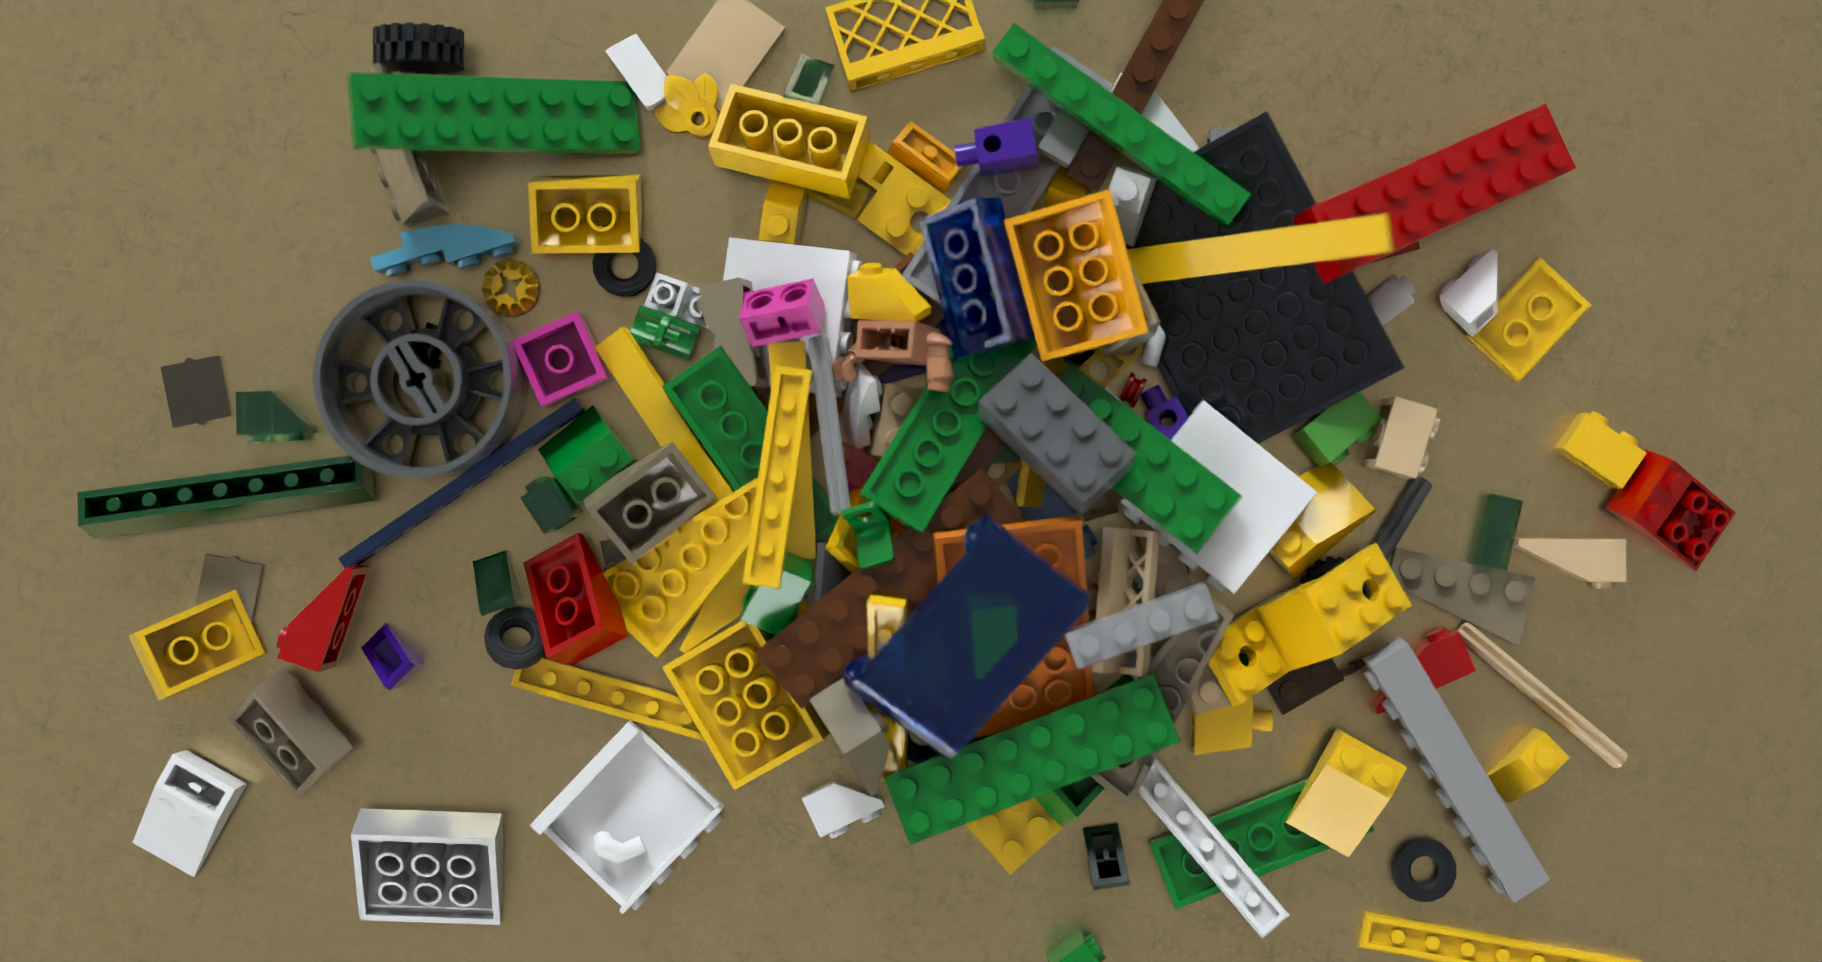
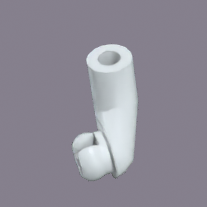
[1140,325,1166,367]
[592,831,647,863]

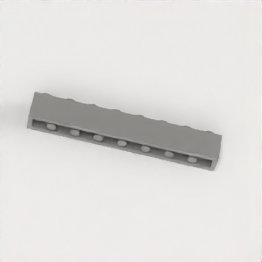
[1363,637,1551,903]

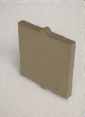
[195,554,264,624]

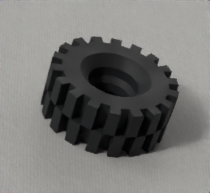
[373,22,464,74]

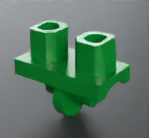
[630,305,701,361]

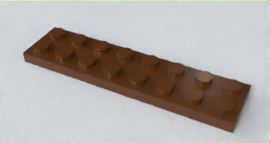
[755,468,1026,709]

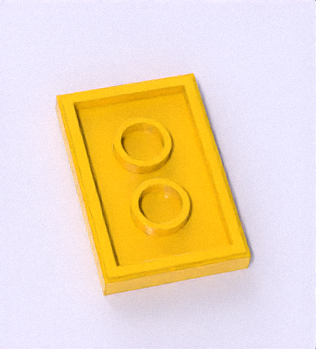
[1465,257,1592,383]

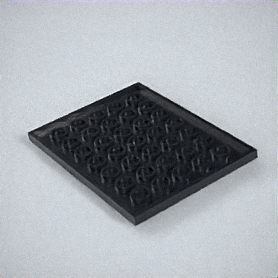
[1125,111,1405,444]

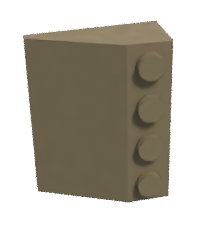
[366,62,450,227]

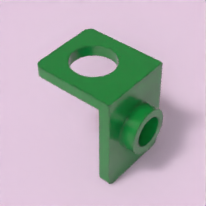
[841,502,895,569]

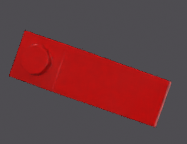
[1369,627,1476,714]

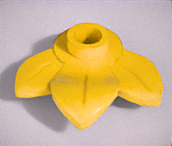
[654,72,719,136]

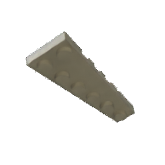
[1090,595,1234,806]

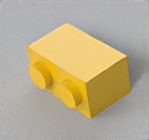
[1554,411,1646,488]

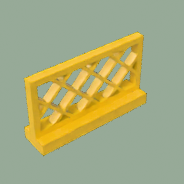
[825,0,986,92]

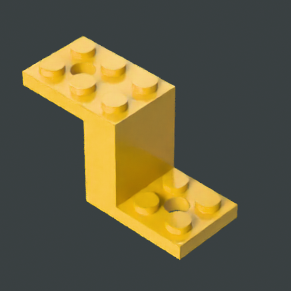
[1208,542,1412,707]

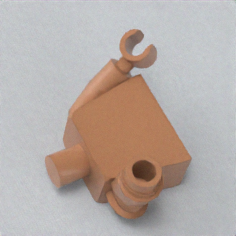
[832,321,954,392]

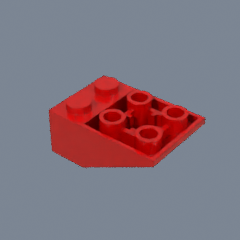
[1605,449,1736,571]

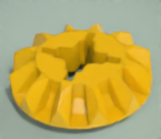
[481,259,539,316]

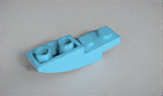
[370,224,521,277]

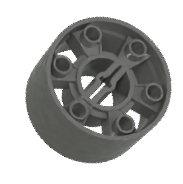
[313,280,529,478]

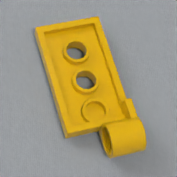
[856,142,951,256]

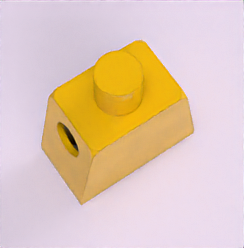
[1190,697,1273,755]

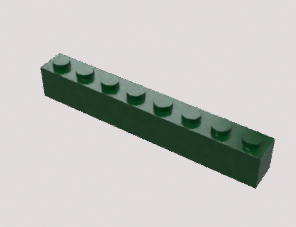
[78,455,375,539]

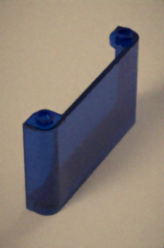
[843,513,1089,759]

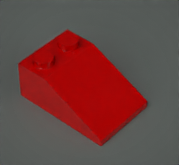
[523,533,628,665]
[276,565,370,672]

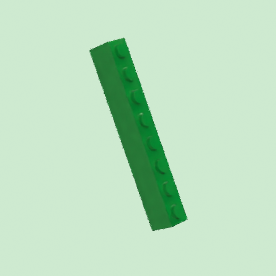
[992,23,1251,229]

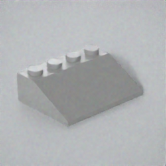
[351,808,504,925]

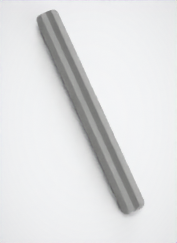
[808,335,851,515]

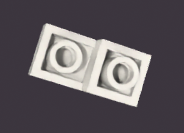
[644,272,710,330]
[843,364,882,449]

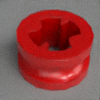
[1119,372,1147,408]

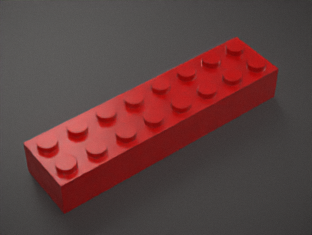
[1293,103,1576,284]

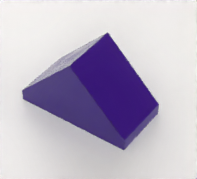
[361,623,426,691]

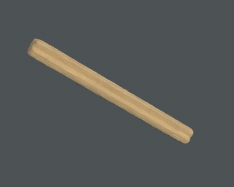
[1457,622,1628,769]

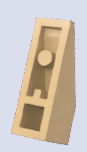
[1510,538,1626,589]

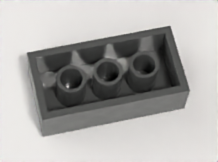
[978,353,1136,516]

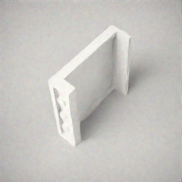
[713,237,863,397]
[1119,400,1317,594]
[530,720,724,914]

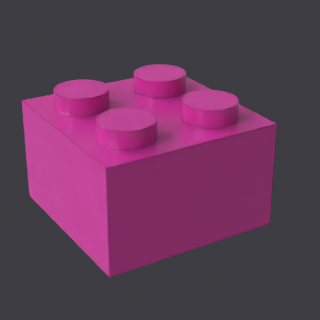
[512,311,612,408]

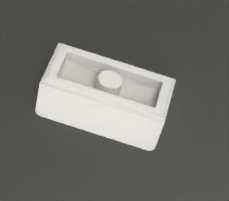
[605,34,667,112]

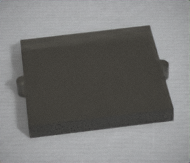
[160,355,232,428]

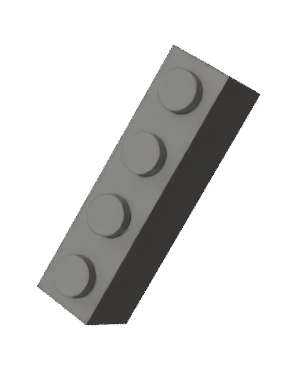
[1064,582,1218,669]

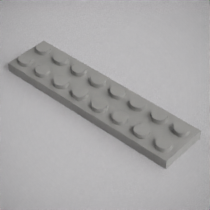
[902,46,1113,319]

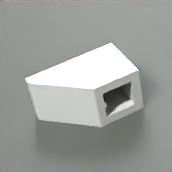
[1439,248,1500,336]
[802,779,885,839]

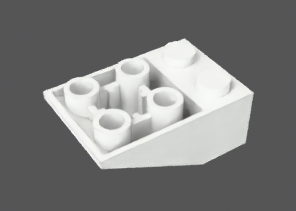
[132,749,247,877]

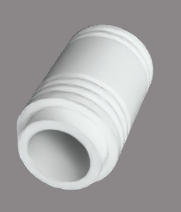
[1367,275,1416,327]

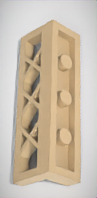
[1091,527,1160,677]

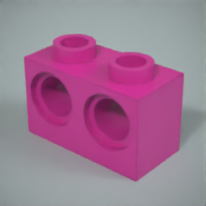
[739,278,825,347]

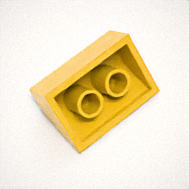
[528,175,642,254]

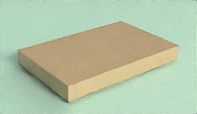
[666,0,786,112]

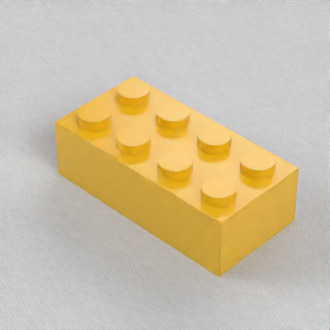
[708,84,871,199]

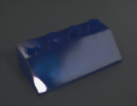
[919,197,1035,359]

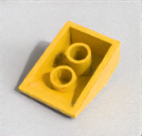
[1269,462,1376,580]
[129,589,265,701]
[1286,728,1407,857]

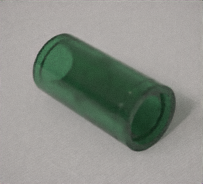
[1471,493,1523,571]

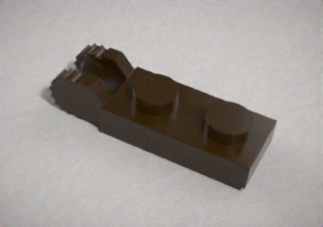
[1266,645,1366,715]

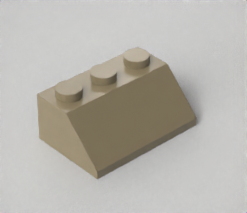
[229,668,354,798]

